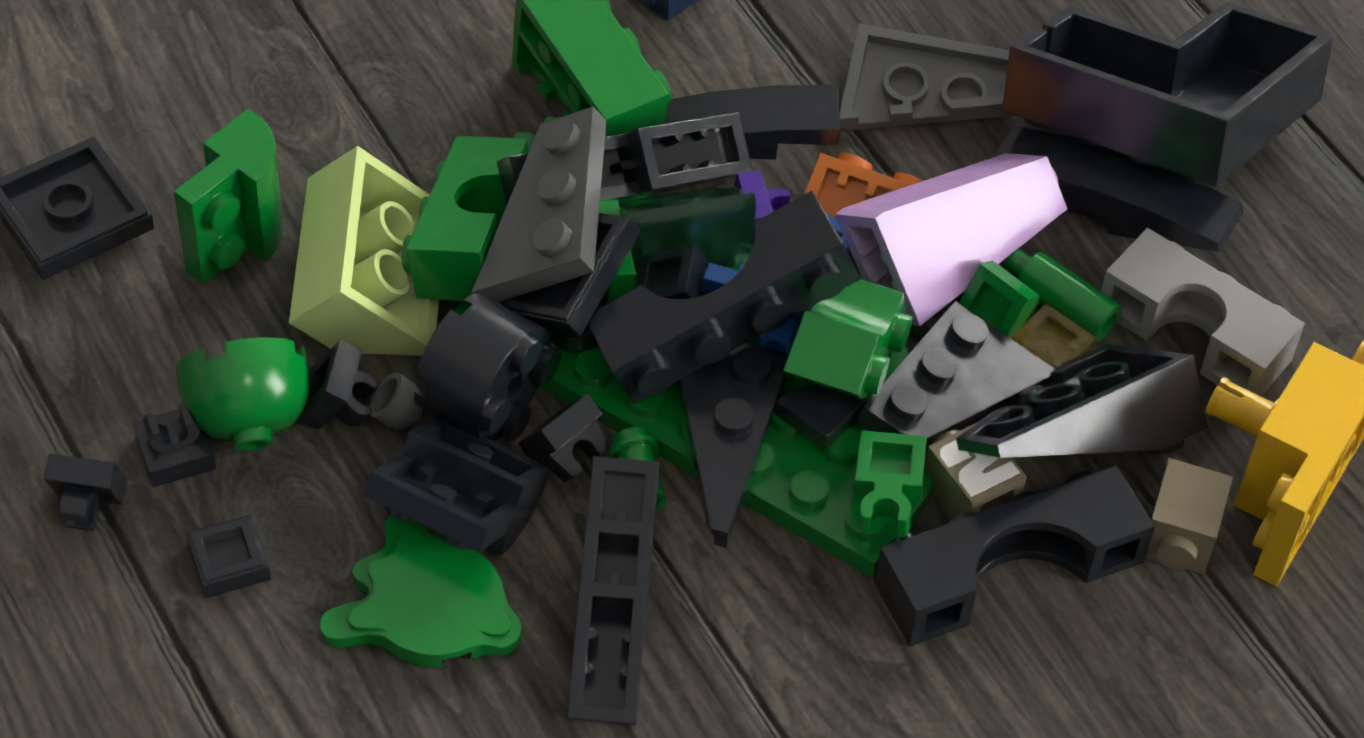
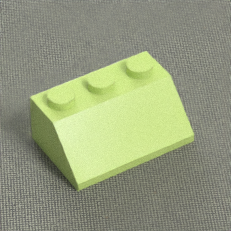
[289,146,439,356]

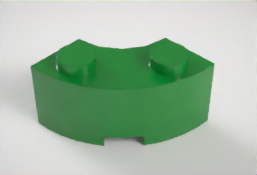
[784,279,913,399]

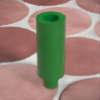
[1004,248,1123,342]

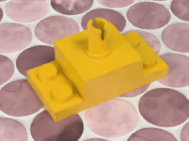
[1205,340,1364,587]

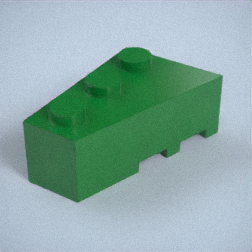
[511,0,671,137]

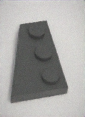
[839,24,1015,132]
[471,107,606,302]

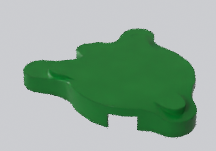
[320,515,521,668]

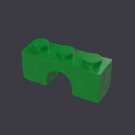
[401,136,529,301]

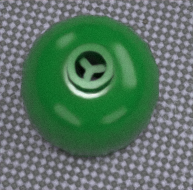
[176,337,309,451]

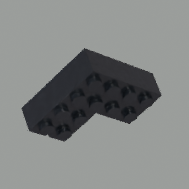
[1002,2,1334,187]

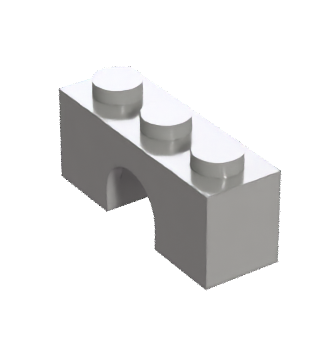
[1101,228,1305,396]

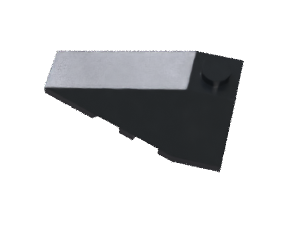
[956,344,1208,458]

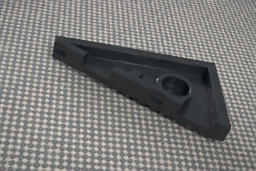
[679,343,789,548]

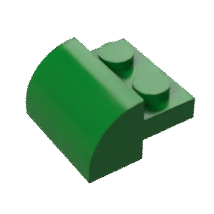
[174,108,284,285]

